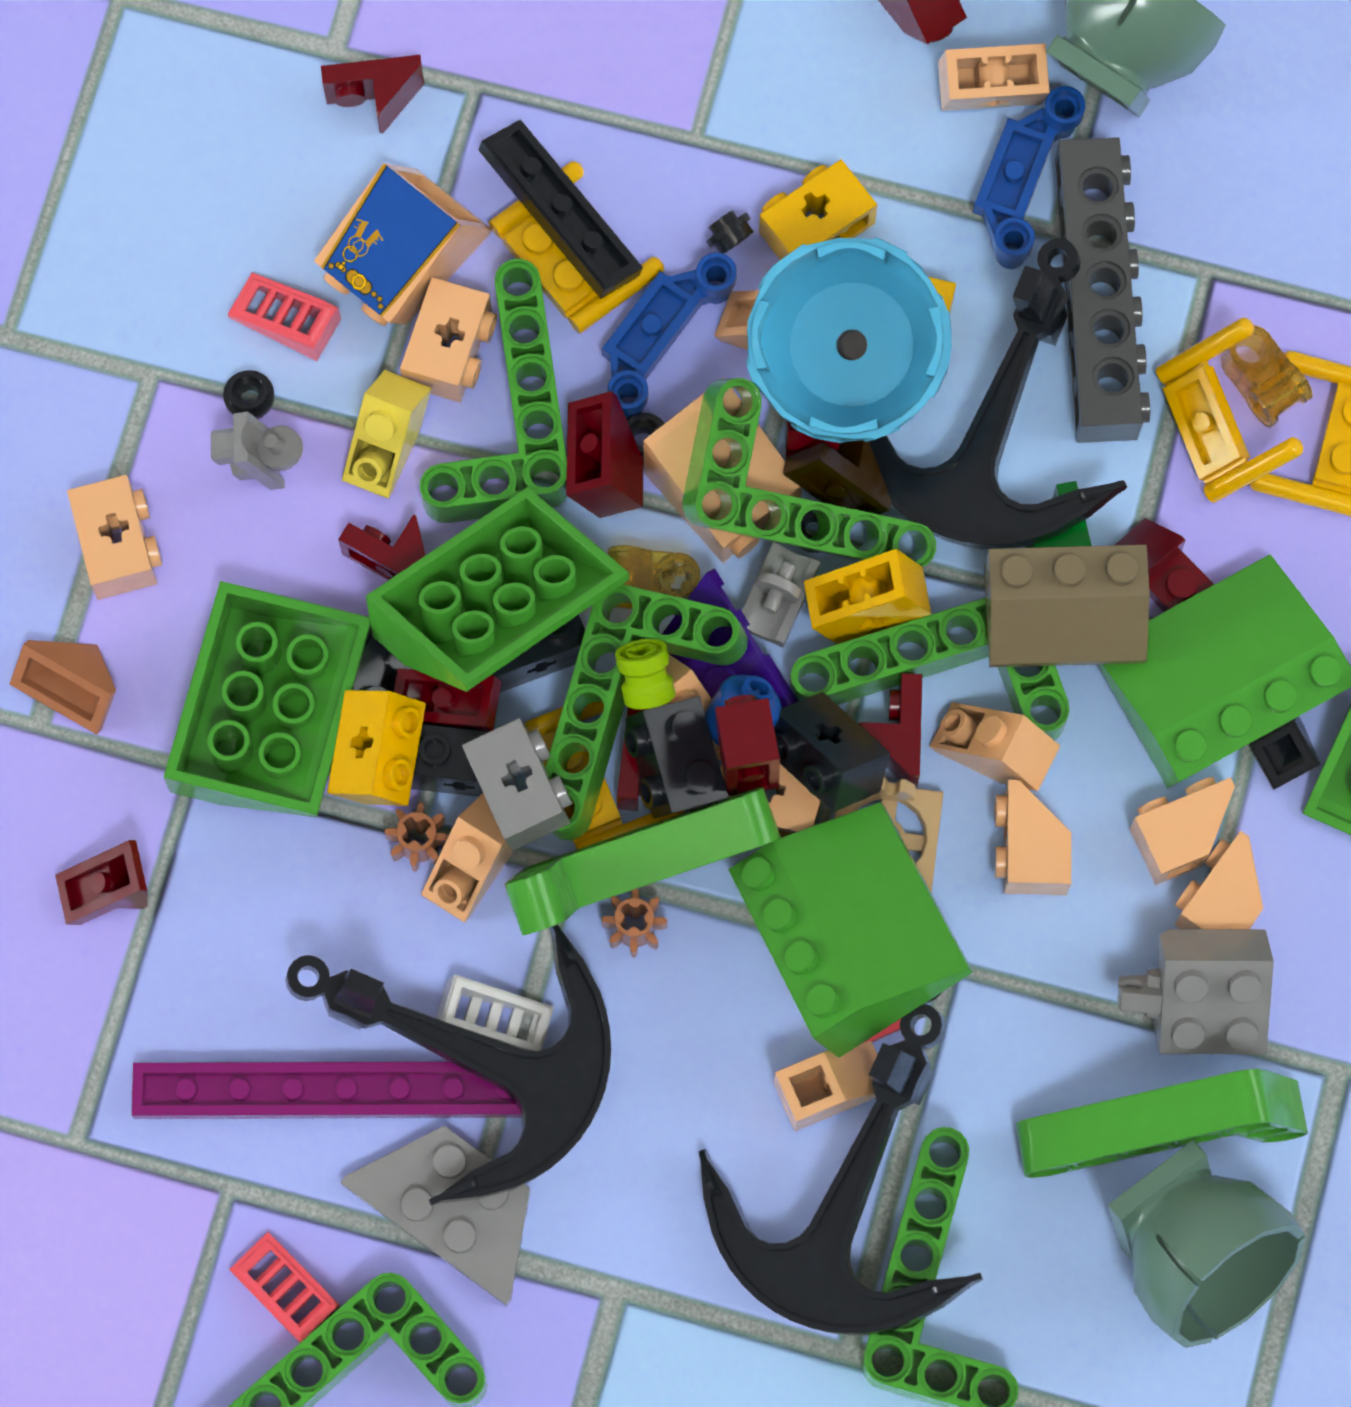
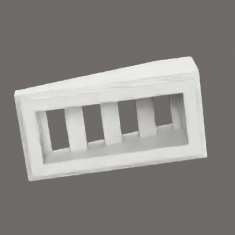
[436,974,554,1051]

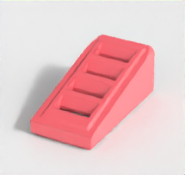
[228,272,341,361]
[229,1232,341,1343]

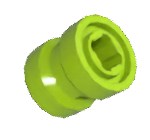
[615,639,676,709]

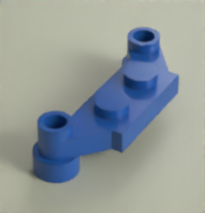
[973,86,1086,269]
[601,253,737,419]

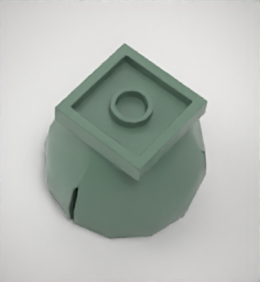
[1046,0,1226,118]
[1108,1140,1306,1348]

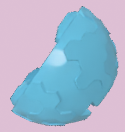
[746,237,952,443]

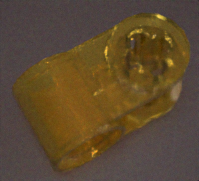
[1221,325,1313,428]
[607,545,701,609]

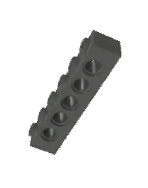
[1055,137,1150,443]

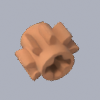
[384,803,449,872]
[601,889,667,957]

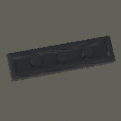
[478,119,643,299]

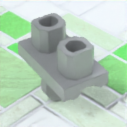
[211,412,303,490]
[742,542,821,648]

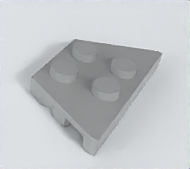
[340,1126,531,1307]

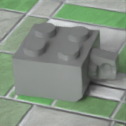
[1117,929,1274,1054]

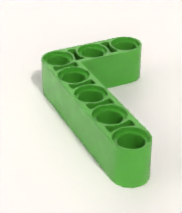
[420,259,567,523]
[683,378,936,567]
[546,584,748,841]
[789,598,1070,741]
[504,787,781,935]
[1015,1069,1308,1178]
[862,1127,1019,1407]
[228,1272,488,1407]

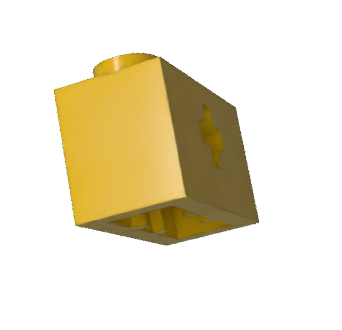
[759,159,877,260]
[804,548,931,644]
[327,690,426,806]

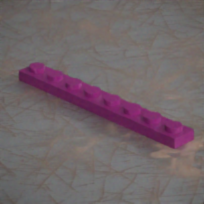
[131,1062,522,1119]

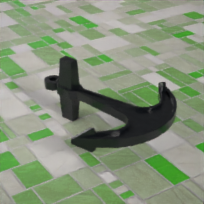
[869,238,1127,549]
[285,924,611,1206]
[699,1004,983,1335]

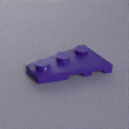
[662,568,798,708]

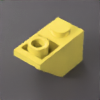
[342,370,432,498]

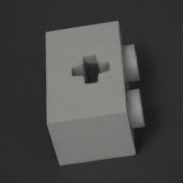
[462,718,572,850]

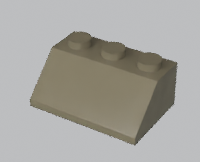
[984,545,1150,668]

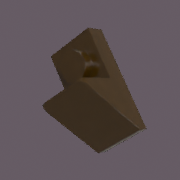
[783,440,892,523]

